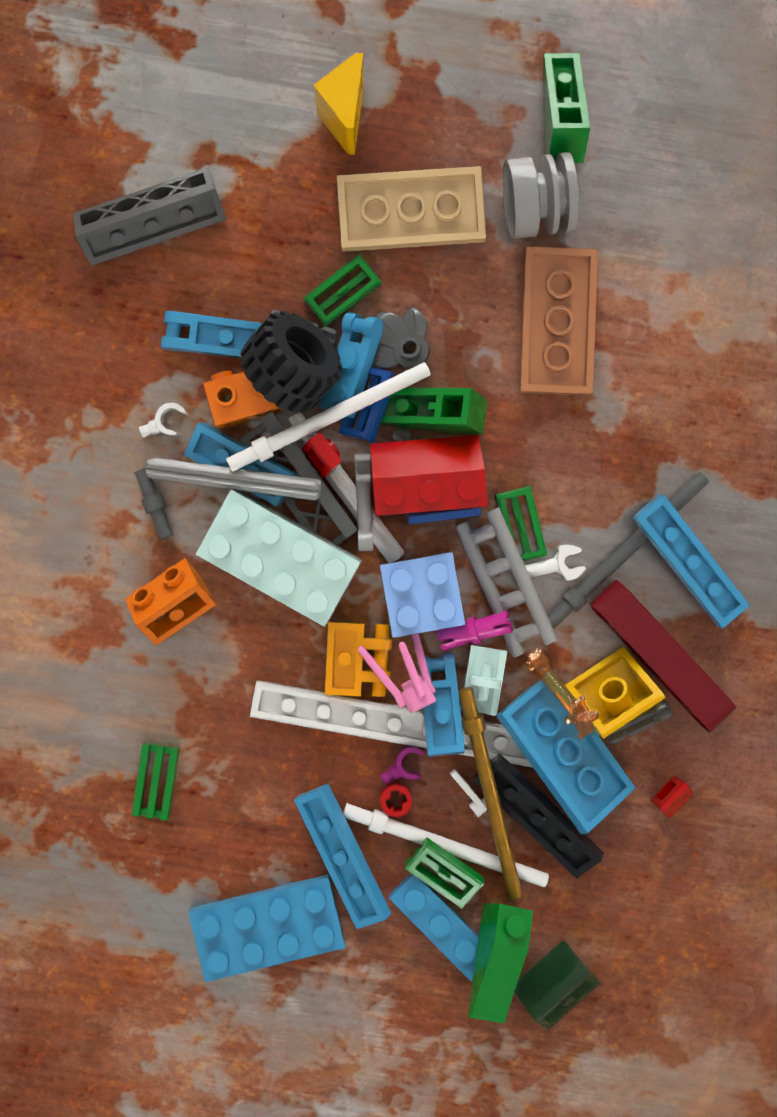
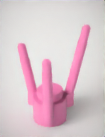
[358,633,437,713]

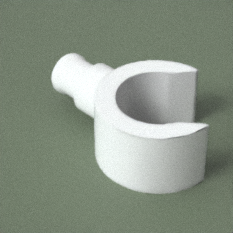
[139,403,189,438]

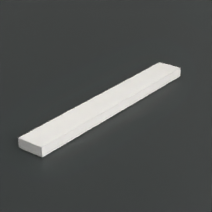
[250,680,533,768]

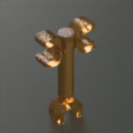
[525,648,599,739]

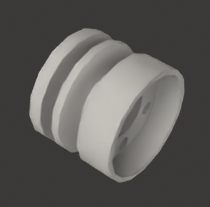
[503,152,580,239]

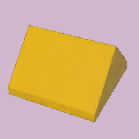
[313,52,364,155]
[564,646,665,739]

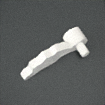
[450,769,487,817]

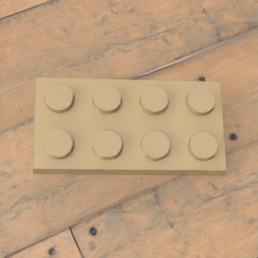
[337,166,486,252]

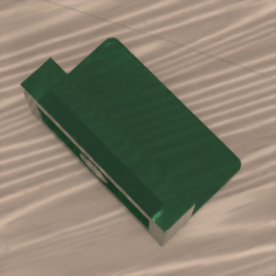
[514,941,601,1030]

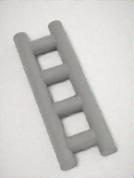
[455,507,558,658]

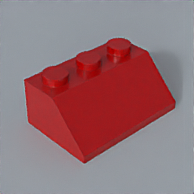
[370,435,488,516]

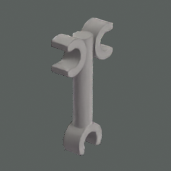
[355,454,373,551]

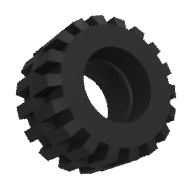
[240,311,343,413]

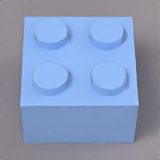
[380,552,465,638]

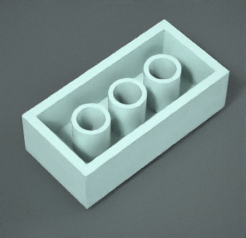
[195,490,363,627]

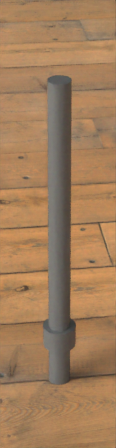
[547,472,709,629]

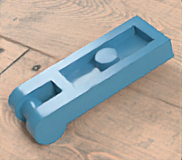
[160,311,262,359]
[318,312,383,418]
[418,653,465,757]

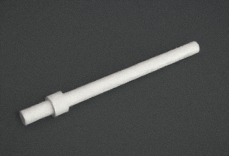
[226,362,431,472]
[343,803,549,888]

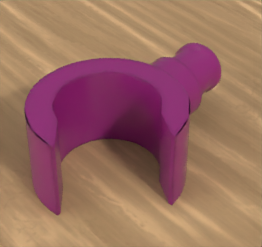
[380,745,426,785]

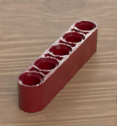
[589,580,736,733]

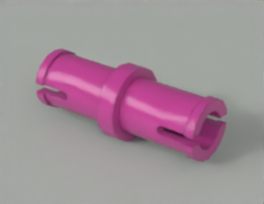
[437,610,513,652]

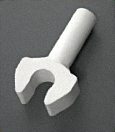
[525,544,586,581]

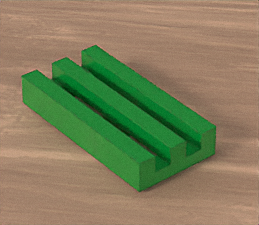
[303,254,382,327]
[494,486,548,561]
[132,742,180,821]
[405,837,484,908]

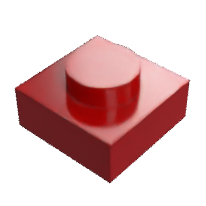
[301,432,343,479]

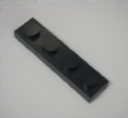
[473,753,604,879]

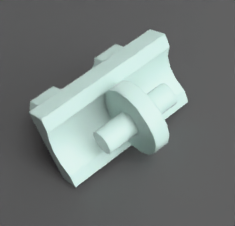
[460,645,507,716]

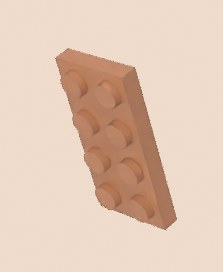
[519,246,598,396]

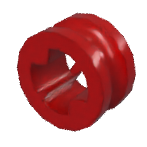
[380,782,412,817]

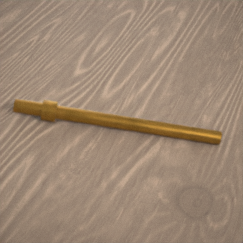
[458,687,523,899]

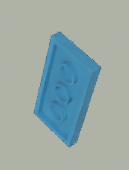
[496,671,636,834]
[188,874,346,982]

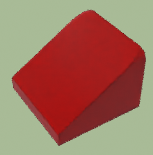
[651,776,693,818]

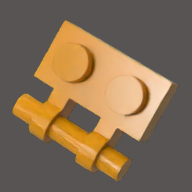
[325,621,393,697]

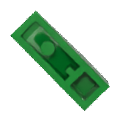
[543,53,590,163]
[380,388,488,435]
[467,903,533,1023]

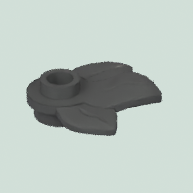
[372,307,430,370]

